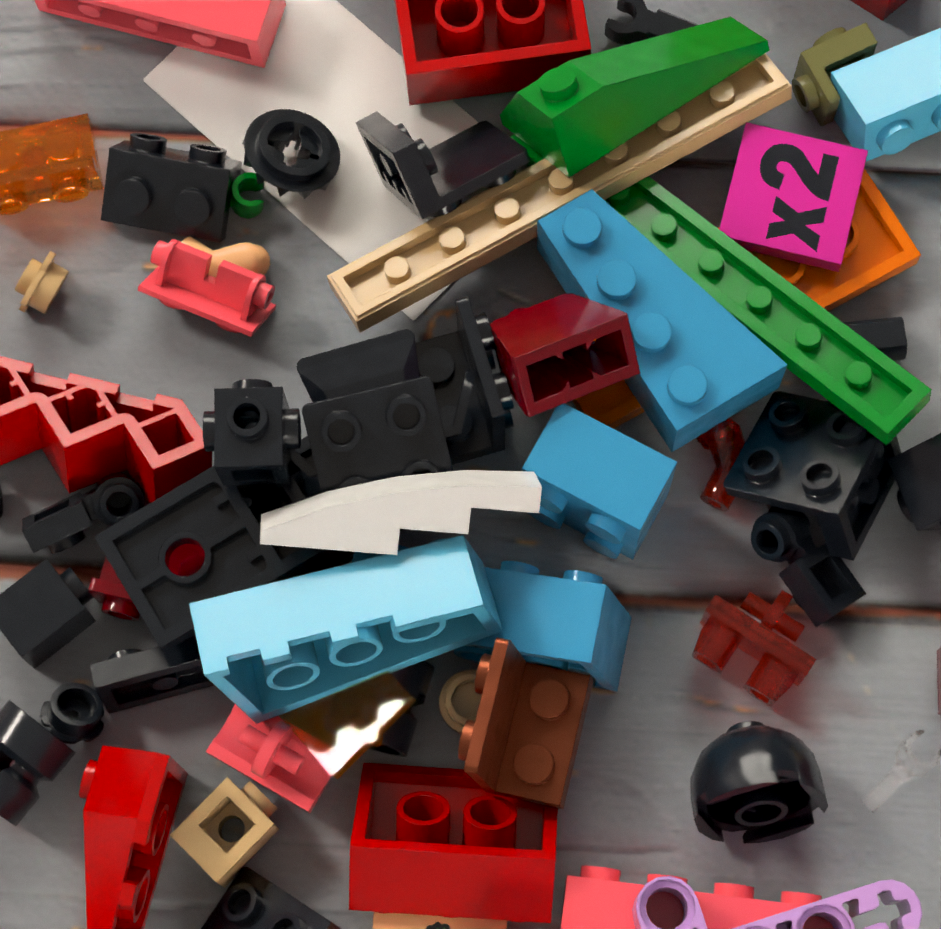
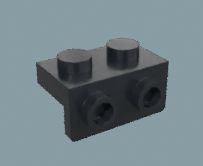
[101,133,242,243]

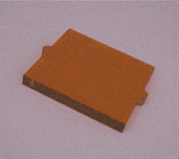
[279,671,416,780]

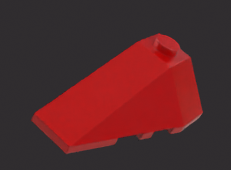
[79,745,188,929]

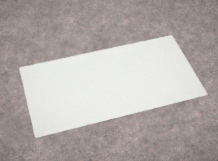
[143,0,527,320]

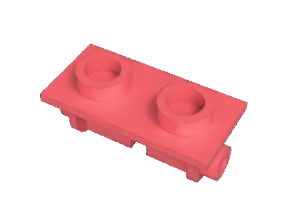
[138,239,276,337]

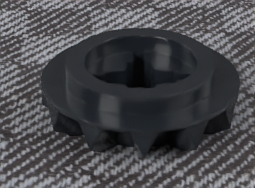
[242,109,340,199]

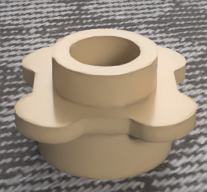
[15,251,69,314]

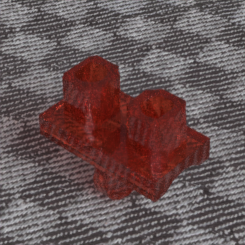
[692,590,817,707]

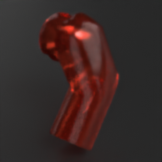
[696,418,745,512]

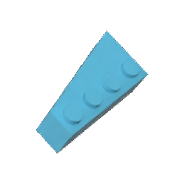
[189,535,503,724]

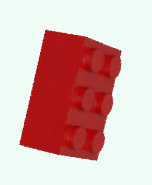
[394,0,591,106]

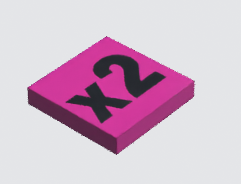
[719,122,868,272]

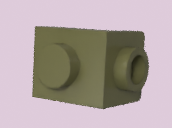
[792,23,878,127]

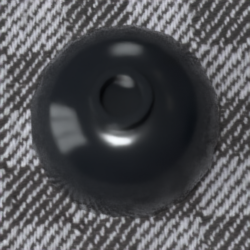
[690,721,828,844]

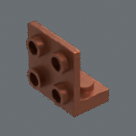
[458,637,594,810]

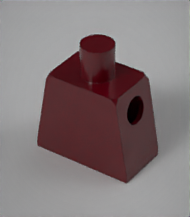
[490,293,640,417]

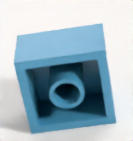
[522,403,677,560]

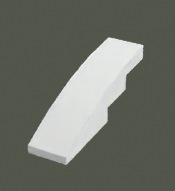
[260,470,542,555]

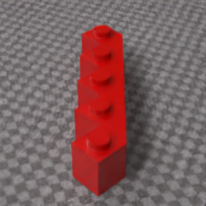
[0,356,212,504]

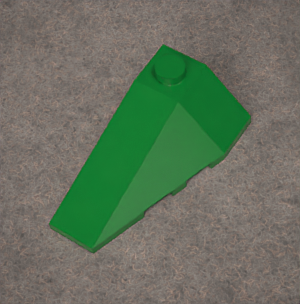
[499,16,770,178]

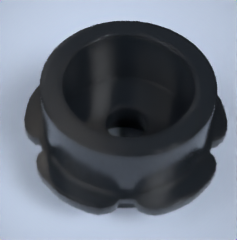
[40,683,105,744]

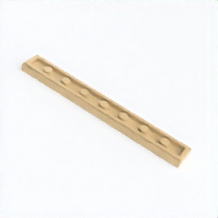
[327,53,792,333]

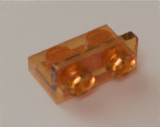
[0,113,104,215]

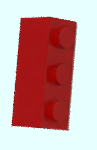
[349,763,558,923]

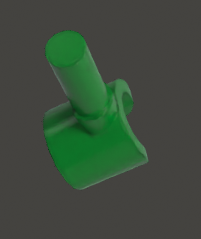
[230,172,265,219]

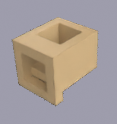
[170,777,279,888]

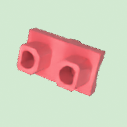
[206,704,344,813]

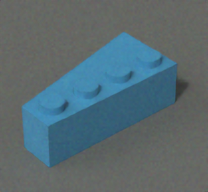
[537,189,788,452]
[352,545,632,692]

